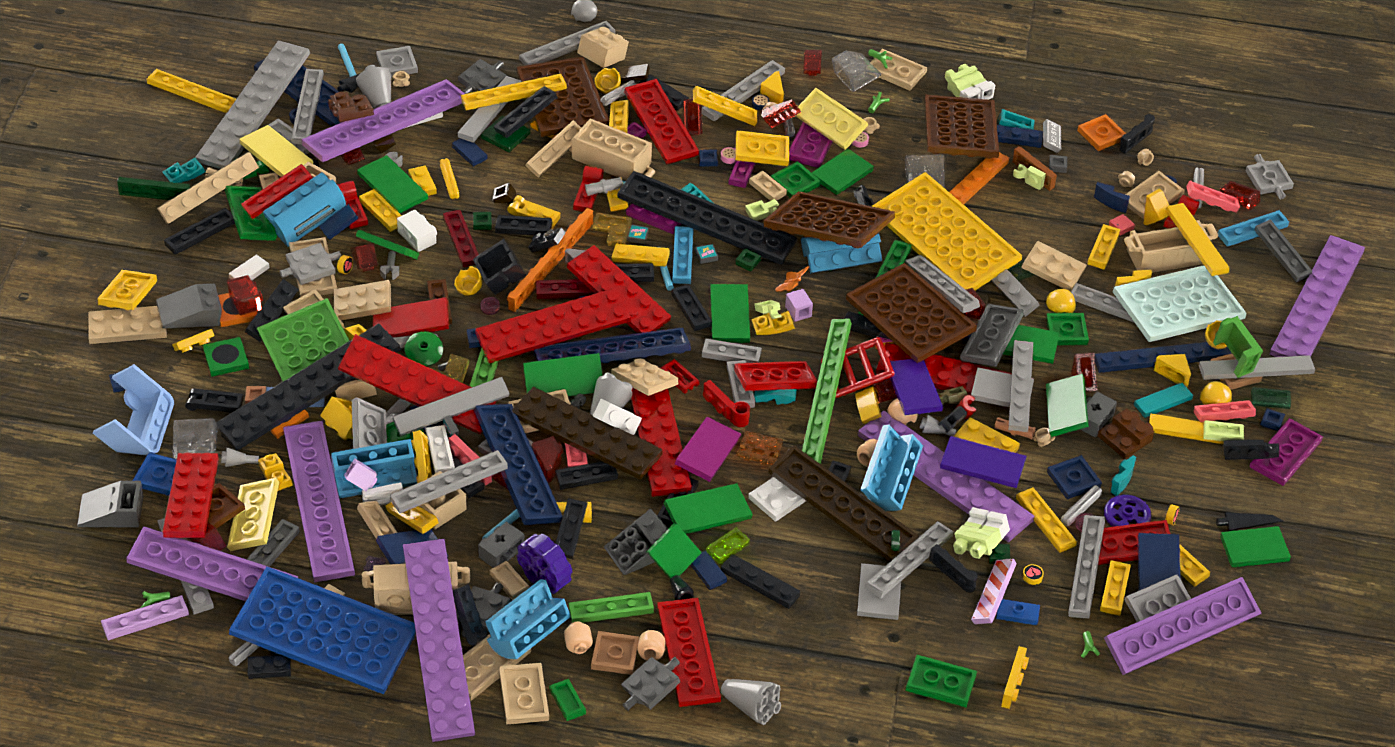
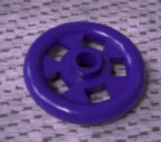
[1104,495,1152,527]

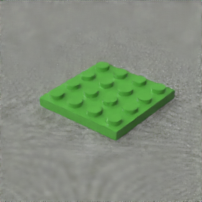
[257,298,349,382]

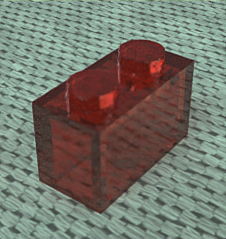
[227,275,263,316]

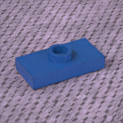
[996,599,1040,625]

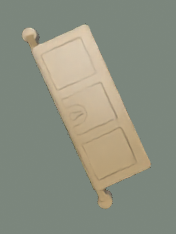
[569,119,655,181]
[1124,220,1218,273]
[362,562,470,615]

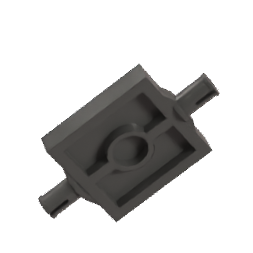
[458,59,507,94]
[456,582,510,637]
[621,657,681,711]

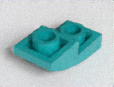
[162,158,205,183]
[754,389,797,405]
[1111,455,1136,496]

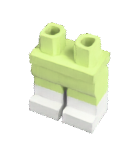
[945,64,995,100]
[953,507,1010,559]

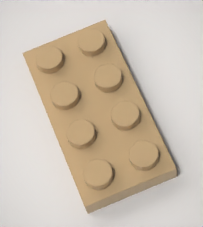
[89,306,167,344]

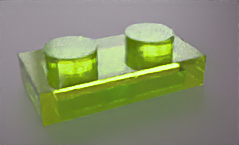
[706,527,750,564]

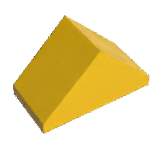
[760,71,784,107]
[1143,189,1170,225]
[1154,354,1191,387]

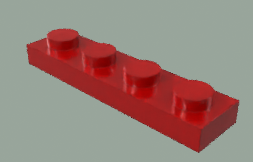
[241,164,312,219]

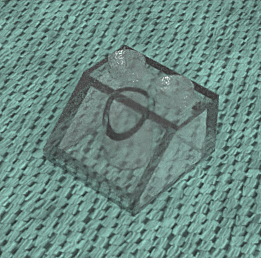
[831,50,881,92]
[905,154,944,187]
[173,418,217,459]

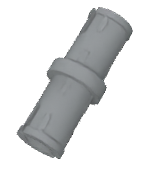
[585,177,623,196]

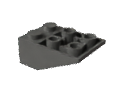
[77,481,144,527]
[603,509,668,575]

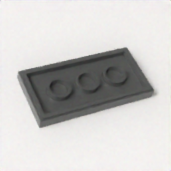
[960,304,1024,367]

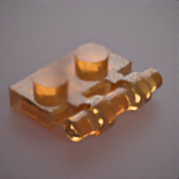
[737,431,783,466]

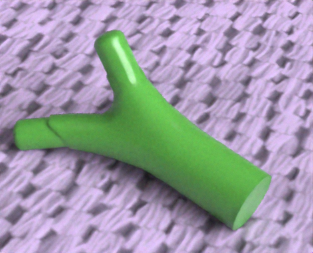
[868,49,892,69]
[868,92,890,113]
[139,591,170,609]
[1081,631,1100,658]

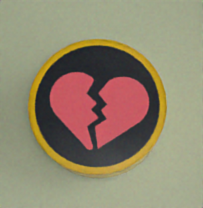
[337,255,353,274]
[1165,504,1180,525]
[1023,564,1044,585]

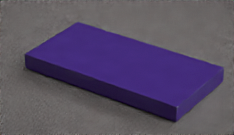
[890,359,943,415]
[940,436,1027,488]

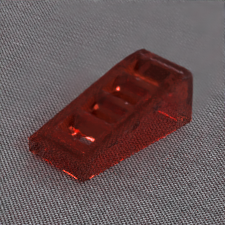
[761,100,801,129]
[1220,181,1260,210]
[870,379,897,403]

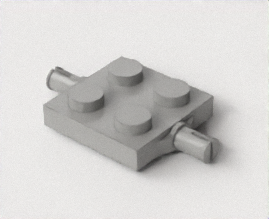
[1246,154,1294,200]
[280,243,341,285]

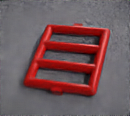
[821,337,895,398]

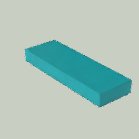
[1134,382,1193,418]

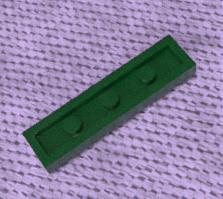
[117,177,191,200]

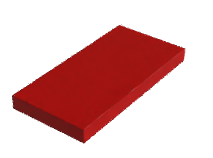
[373,297,449,338]
[734,361,818,391]
[1098,520,1170,565]

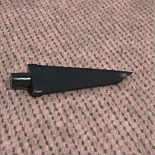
[337,74,359,93]
[1216,512,1283,531]

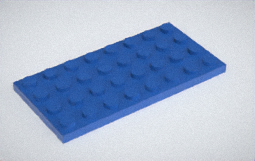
[229,566,416,694]

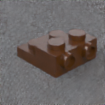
[328,92,374,122]
[1097,409,1154,459]
[207,483,245,531]

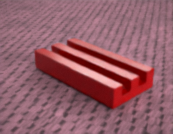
[660,359,699,394]

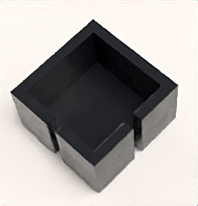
[473,239,526,295]

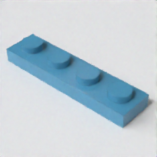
[1218,210,1289,247]
[672,226,693,284]

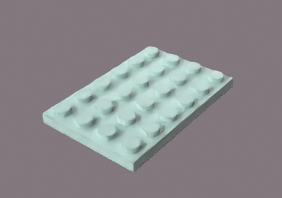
[1113,266,1247,342]

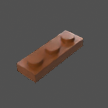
[1013,146,1057,191]

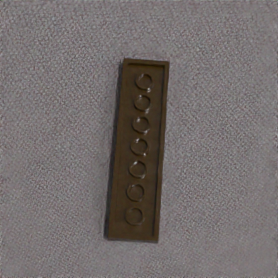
[512,387,663,480]
[768,445,919,562]

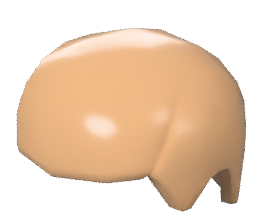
[887,398,918,425]

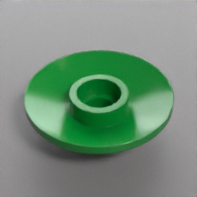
[405,331,443,367]

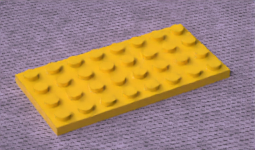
[871,172,1022,294]

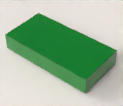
[549,679,586,721]

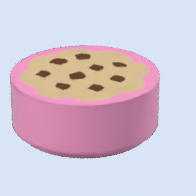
[852,132,869,148]
[721,147,737,164]

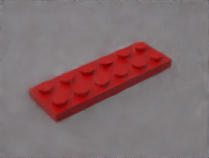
[624,79,699,165]
[567,245,671,333]
[162,453,219,538]
[657,598,721,707]

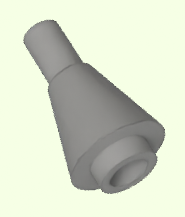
[919,415,956,436]
[221,448,259,467]

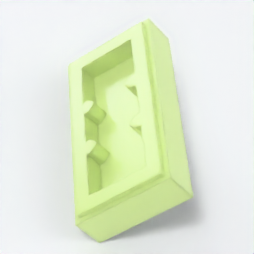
[1203,420,1244,441]

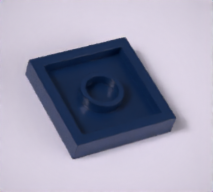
[1047,455,1102,500]

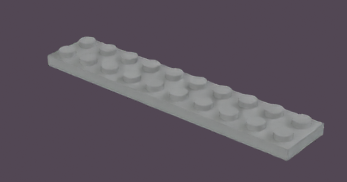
[195,40,310,169]

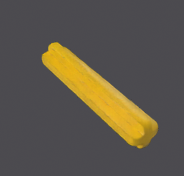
[440,158,459,199]

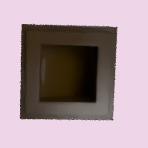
[373,133,396,153]
[493,183,516,204]

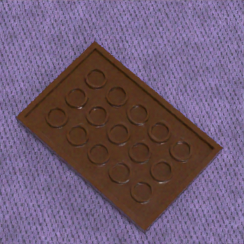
[517,57,609,137]
[924,94,999,159]
[763,191,895,248]
[846,263,977,364]

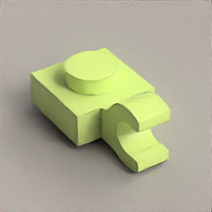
[1013,164,1046,190]
[745,200,779,221]
[755,300,781,319]

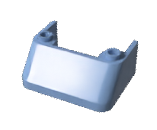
[93,364,174,455]

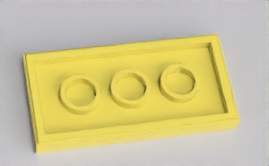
[793,88,868,150]
[240,125,313,177]
[227,478,279,551]

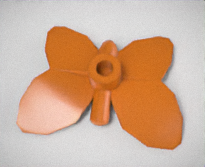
[775,266,809,292]

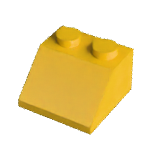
[320,397,353,440]

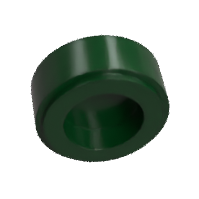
[891,530,900,551]

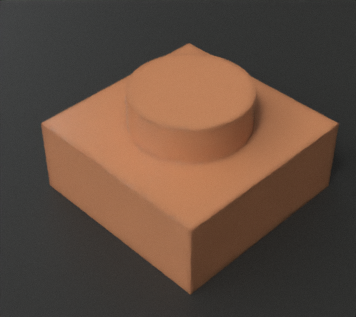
[245,386,267,405]

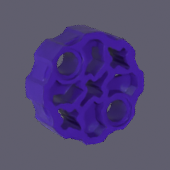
[516,534,573,594]

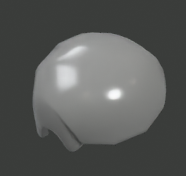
[571,0,597,22]

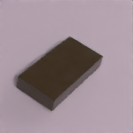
[616,64,650,83]

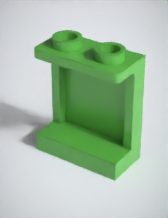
[1213,316,1263,378]

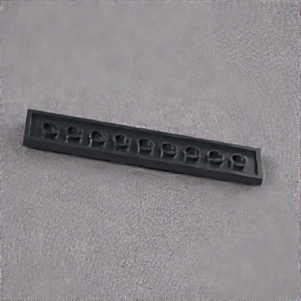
[617,171,797,265]
[215,323,401,451]

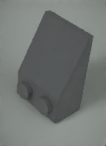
[156,284,222,328]

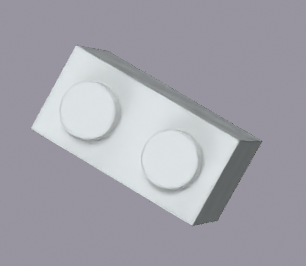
[397,210,437,252]
[593,399,642,435]

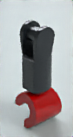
[938,395,976,433]

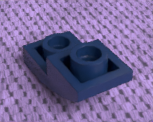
[1094,182,1130,213]

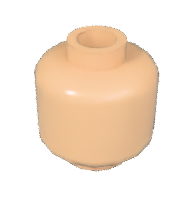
[857,439,878,467]
[564,622,593,654]
[637,630,666,660]

